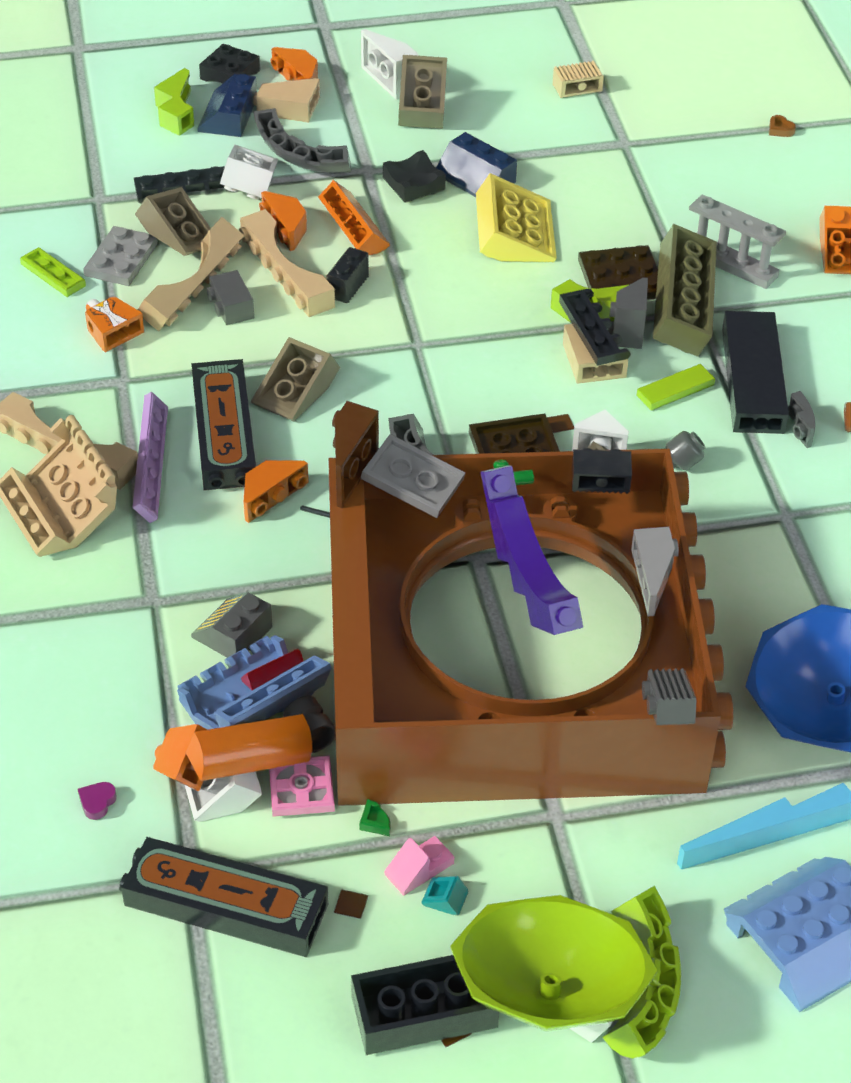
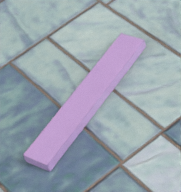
[132,392,168,523]

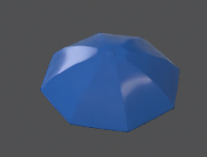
[745,604,851,753]

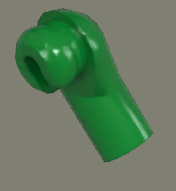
[493,460,534,486]

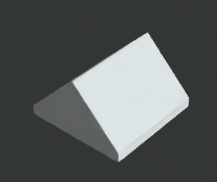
[572,410,629,451]

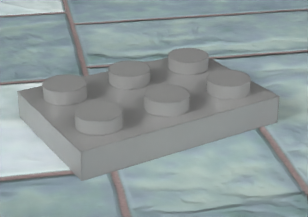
[83,226,158,286]
[361,434,465,518]

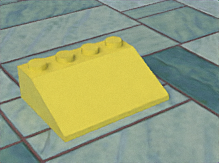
[476,173,557,262]

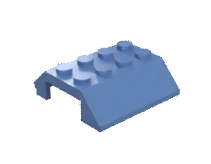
[177,635,332,729]
[724,856,851,1012]

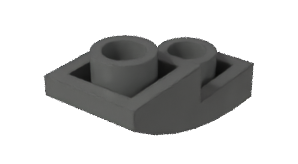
[788,391,815,448]

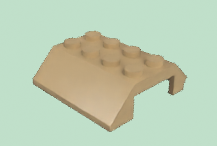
[0,415,117,557]

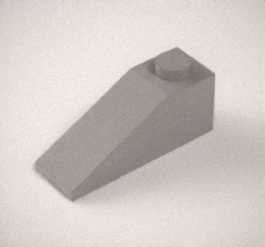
[631,527,679,616]

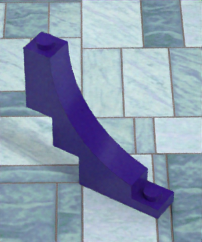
[481,465,584,635]

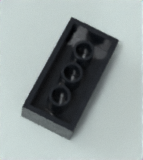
[351,955,499,1055]

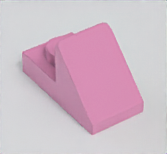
[384,836,454,896]

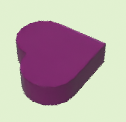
[78,782,117,820]

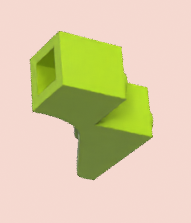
[154,68,195,136]
[551,279,628,323]

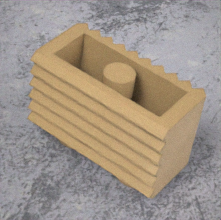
[553,60,604,98]

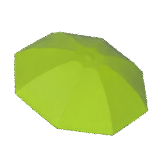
[450,895,658,1032]

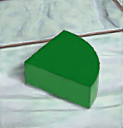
[359,799,391,837]

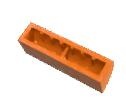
[318,180,390,255]
[186,714,312,781]

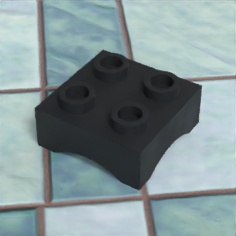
[199,44,260,84]
[383,150,446,203]

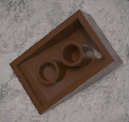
[332,401,379,508]

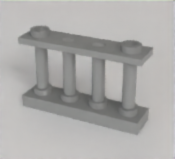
[689,194,786,289]

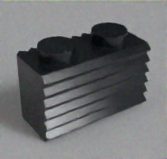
[326,247,369,303]
[572,448,632,494]

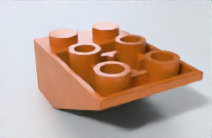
[820,205,851,274]

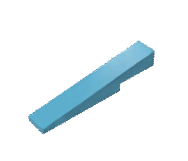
[677,782,851,870]

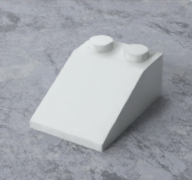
[361,29,419,99]
[220,145,278,200]

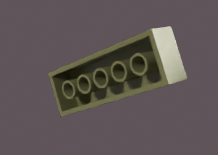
[653,223,717,357]

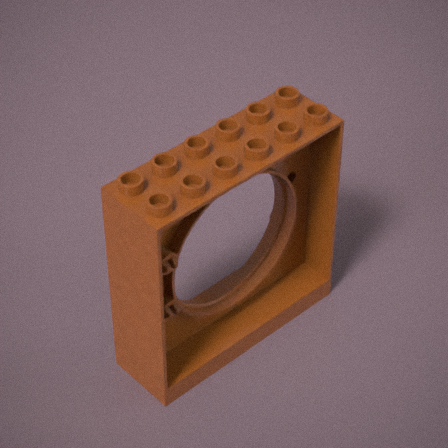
[328,449,733,806]

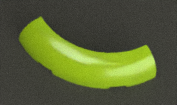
[603,885,681,1058]

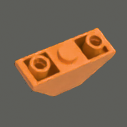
[271,47,318,81]
[259,191,307,251]
[243,460,309,523]

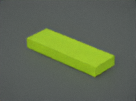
[20,247,86,297]
[636,364,715,410]

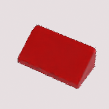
[241,648,304,690]

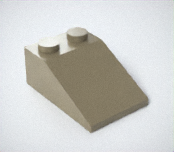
[398,55,447,129]
[135,187,211,256]
[250,337,340,422]

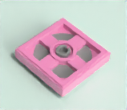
[269,756,335,817]

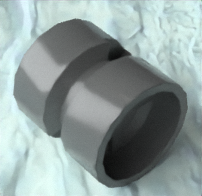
[283,695,336,753]

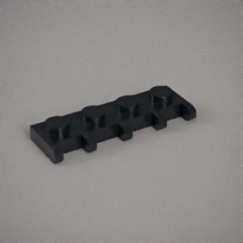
[134,166,229,203]
[559,288,631,366]

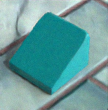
[421,876,468,915]

